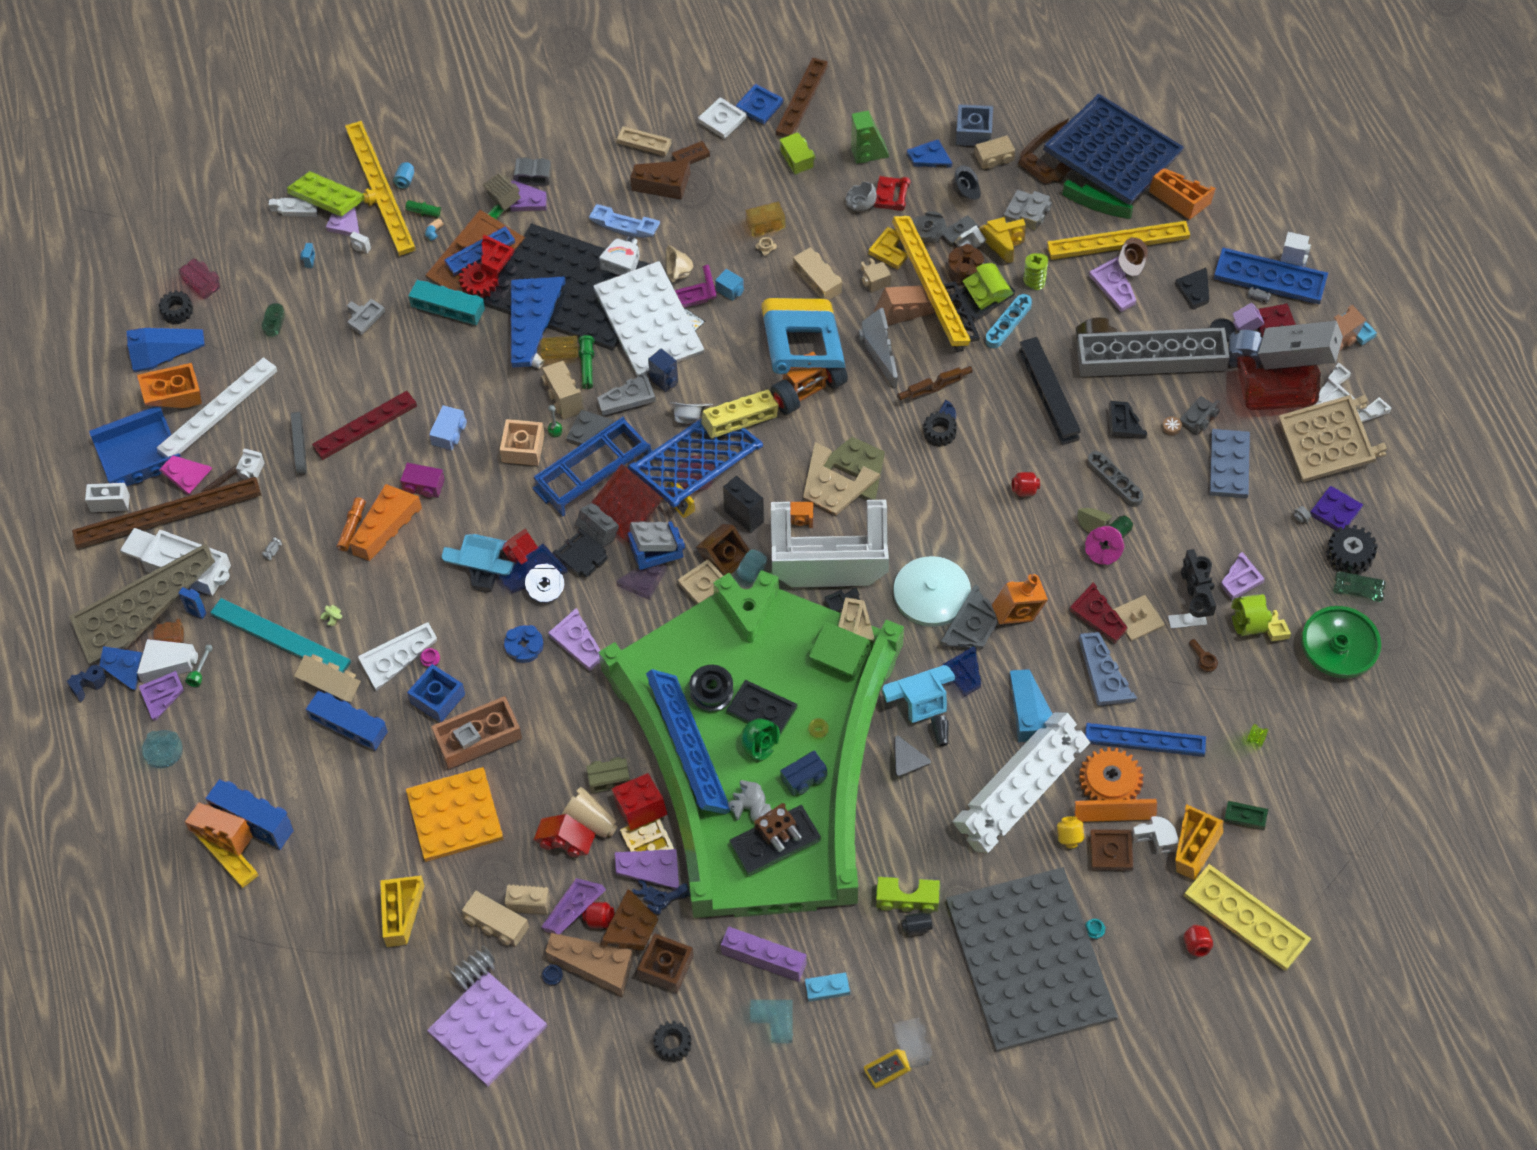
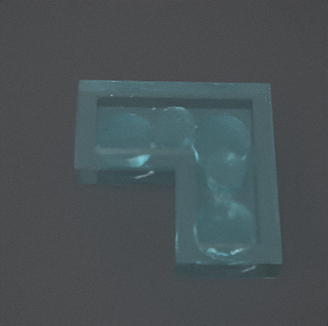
[750,1000,793,1043]

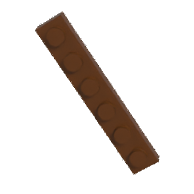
[776,57,828,137]

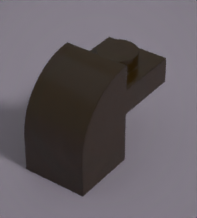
[1075,317,1117,340]

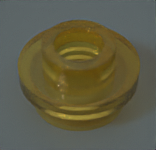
[809,718,829,738]

